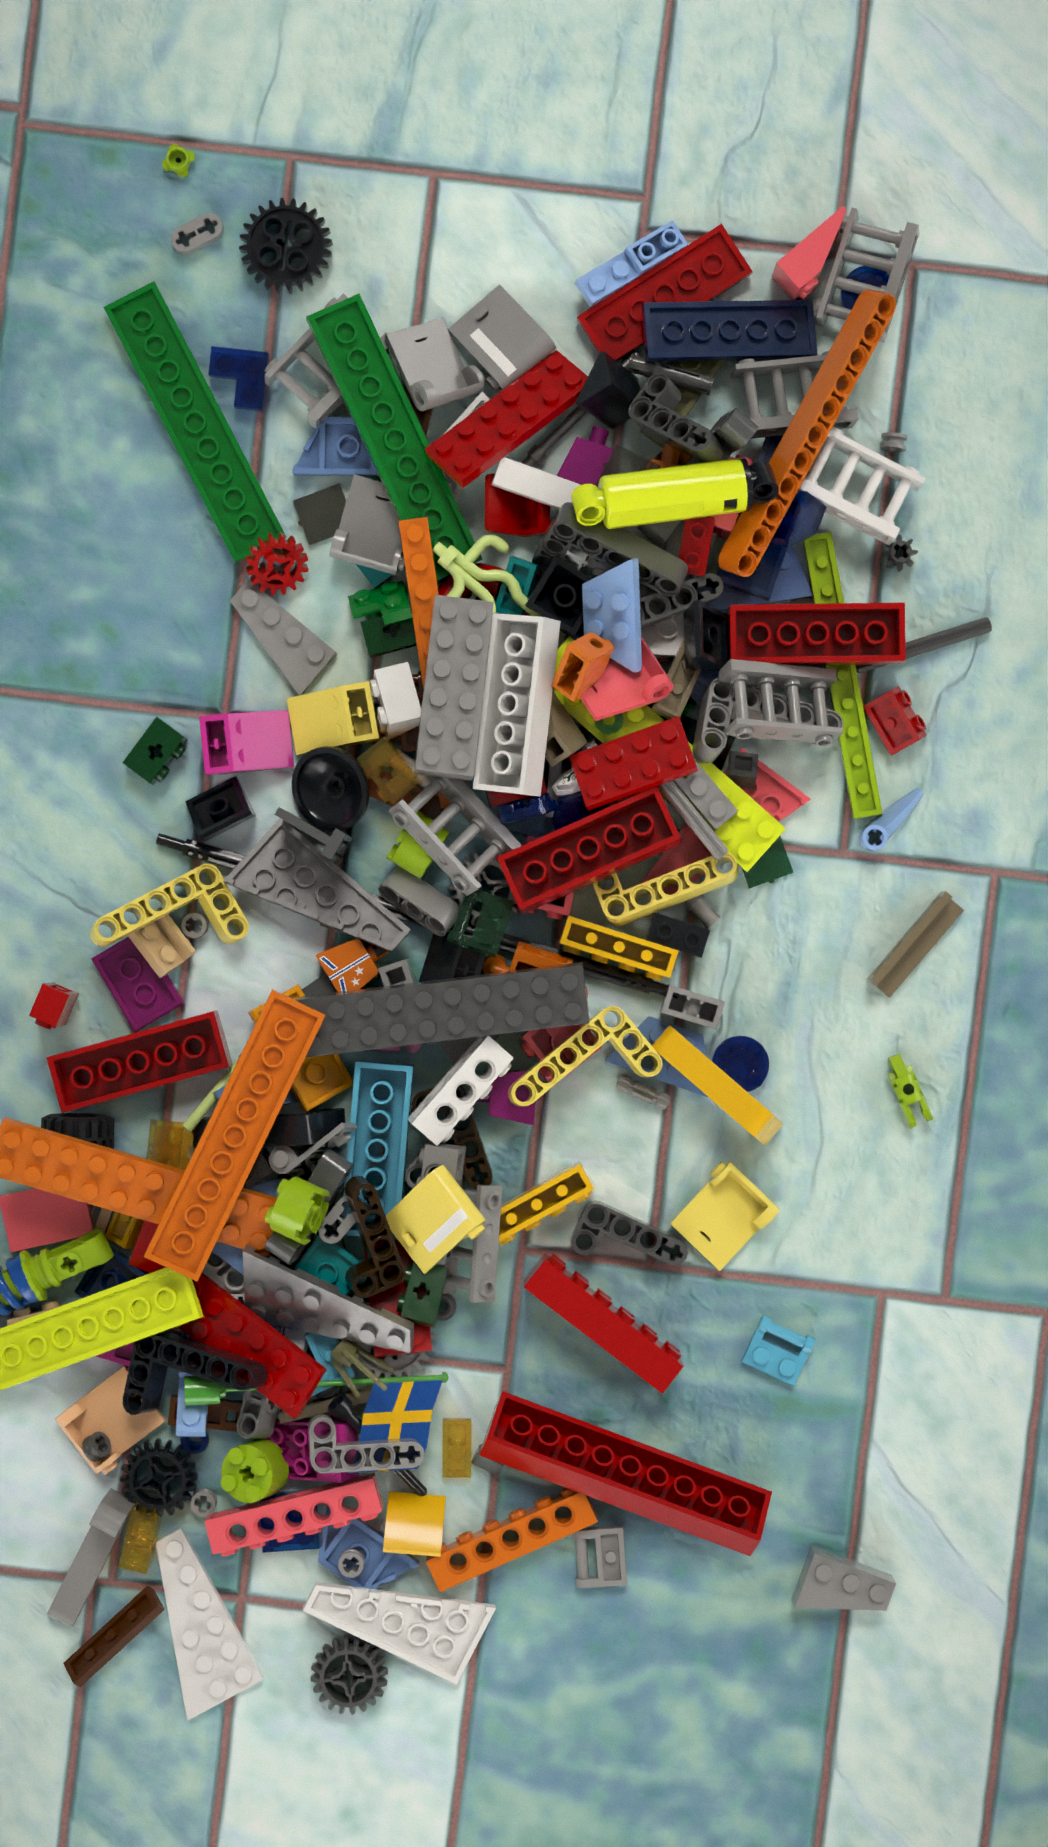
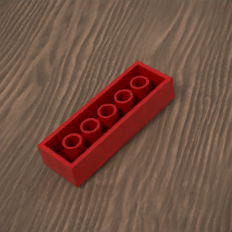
[727,602,906,666]
[497,786,681,914]
[46,1010,233,1113]
[524,1253,684,1394]

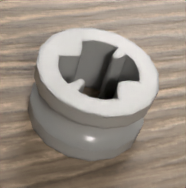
[880,432,907,452]
[181,913,208,938]
[190,1488,217,1517]
[338,1549,365,1578]

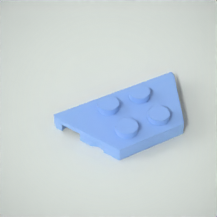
[582,558,642,672]

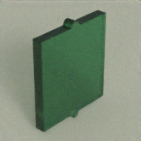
[742,836,794,889]

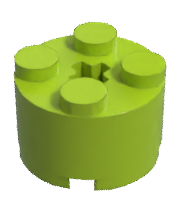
[386,811,450,879]
[265,1176,330,1245]
[220,1439,289,1503]

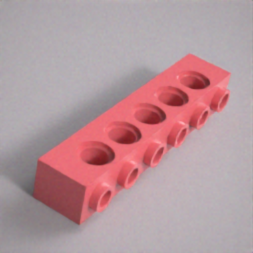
[204,1473,383,1556]

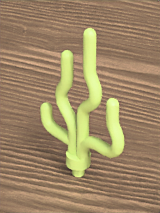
[432,535,542,622]

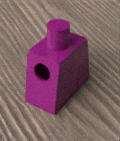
[557,426,615,487]
[476,1069,536,1125]

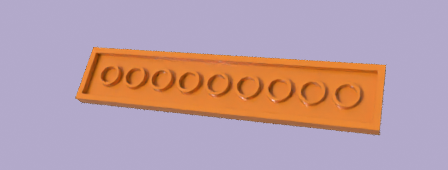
[144,989,326,1281]
[0,1117,277,1257]

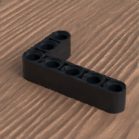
[192,1108,346,1148]
[122,1331,268,1415]

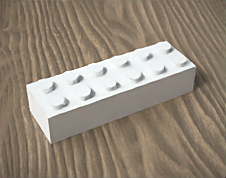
[473,613,561,797]

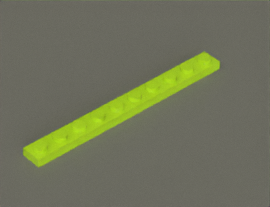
[802,531,883,819]

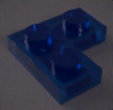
[208,346,269,412]

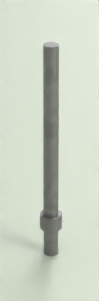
[521,350,640,467]

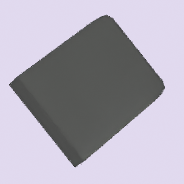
[727,751,758,789]
[302,973,337,996]
[471,1444,504,1475]

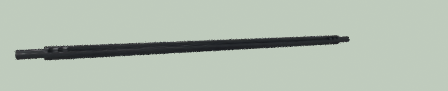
[156,833,679,999]

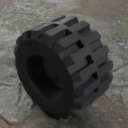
[41,1113,115,1149]

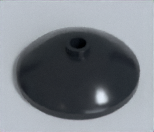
[292,746,370,832]

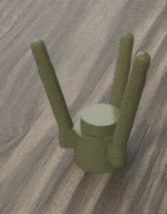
[329,1340,394,1398]

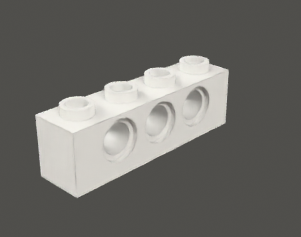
[407,1036,514,1146]

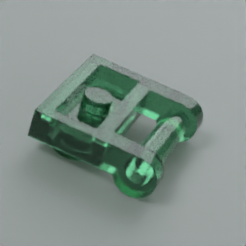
[447,889,514,958]

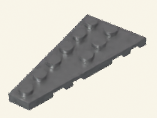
[223,818,411,953]
[243,1244,414,1353]

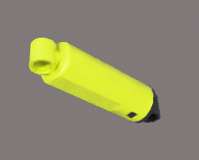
[571,458,779,529]

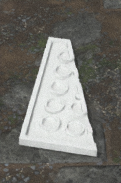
[156,1527,264,1721]
[303,1582,496,1685]

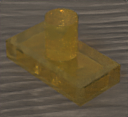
[442,1418,472,1478]

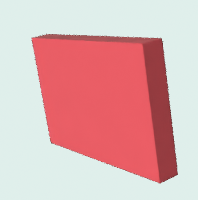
[0,1188,95,1252]

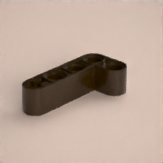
[412,1084,493,1189]
[344,1176,405,1298]

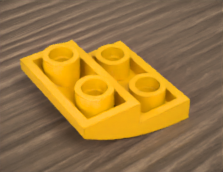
[383,1491,446,1557]

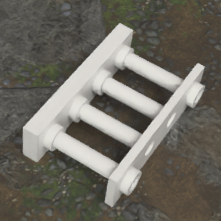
[795,427,926,545]

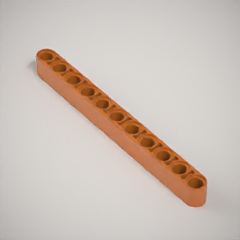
[718,289,896,577]

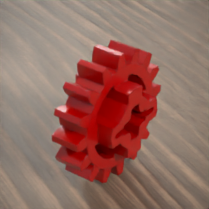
[245,532,309,596]

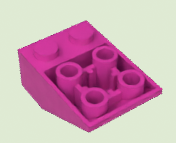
[199,710,294,776]
[267,1417,360,1483]

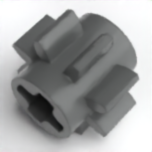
[881,534,918,572]

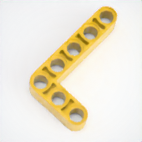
[651,1025,784,1146]

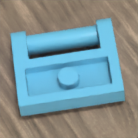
[741,1315,816,1386]

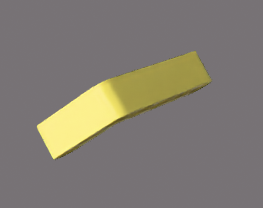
[592,853,739,926]
[89,864,249,947]
[508,1006,663,1107]

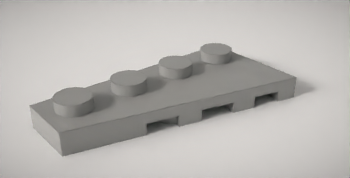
[230,579,337,695]

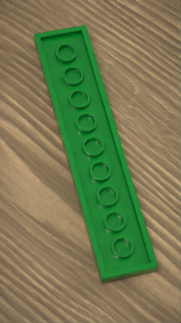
[103,281,287,564]
[306,294,483,581]

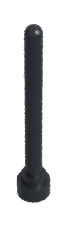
[328,1393,427,1496]

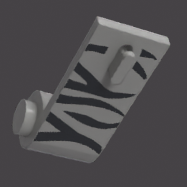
[269,1123,358,1174]

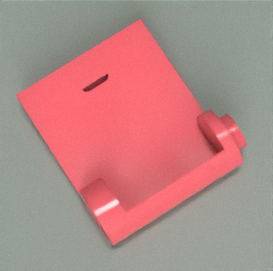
[576,637,674,721]

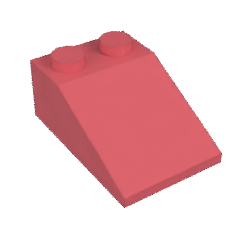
[771,206,847,300]

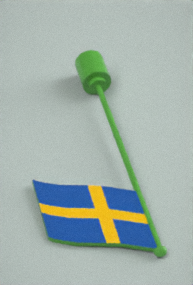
[184,1372,449,1473]

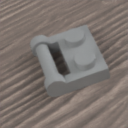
[572,1525,627,1588]

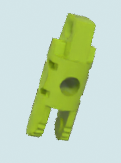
[888,1054,933,1128]

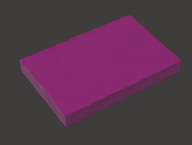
[91,937,185,1033]

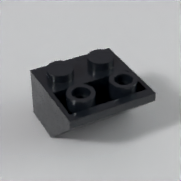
[419,933,489,982]

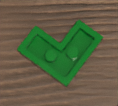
[348,581,413,625]

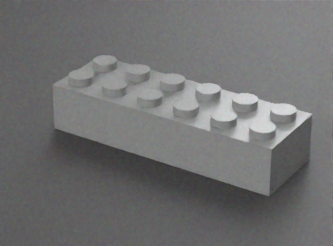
[414,595,494,781]

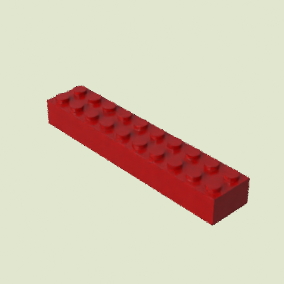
[479,1391,772,1556]

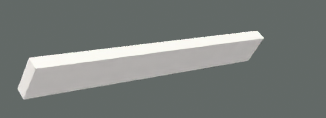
[491,457,717,560]

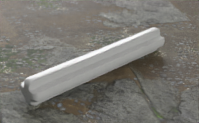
[657,780,728,860]

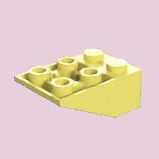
[286,681,381,755]

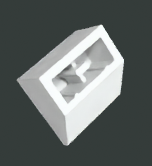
[370,662,421,740]

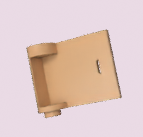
[55,1365,167,1475]

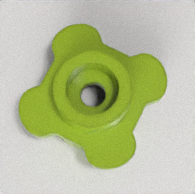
[162,144,195,178]

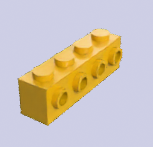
[559,916,679,982]
[499,1161,594,1245]

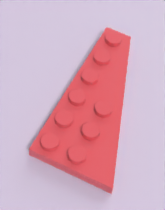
[640,748,811,895]

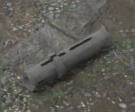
[626,353,715,396]

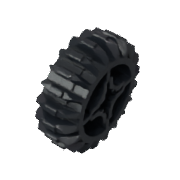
[120,1438,198,1518]

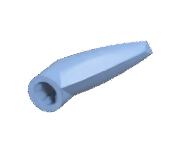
[859,788,924,851]

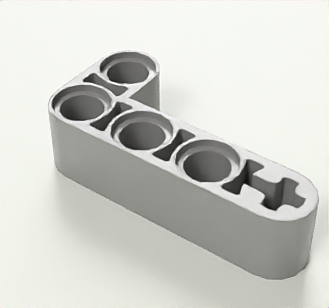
[308,1414,425,1473]

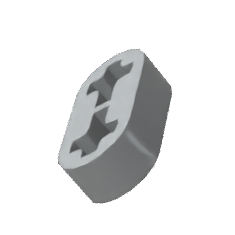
[171,213,224,255]
[318,1195,361,1244]

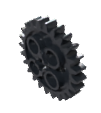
[239,198,333,294]

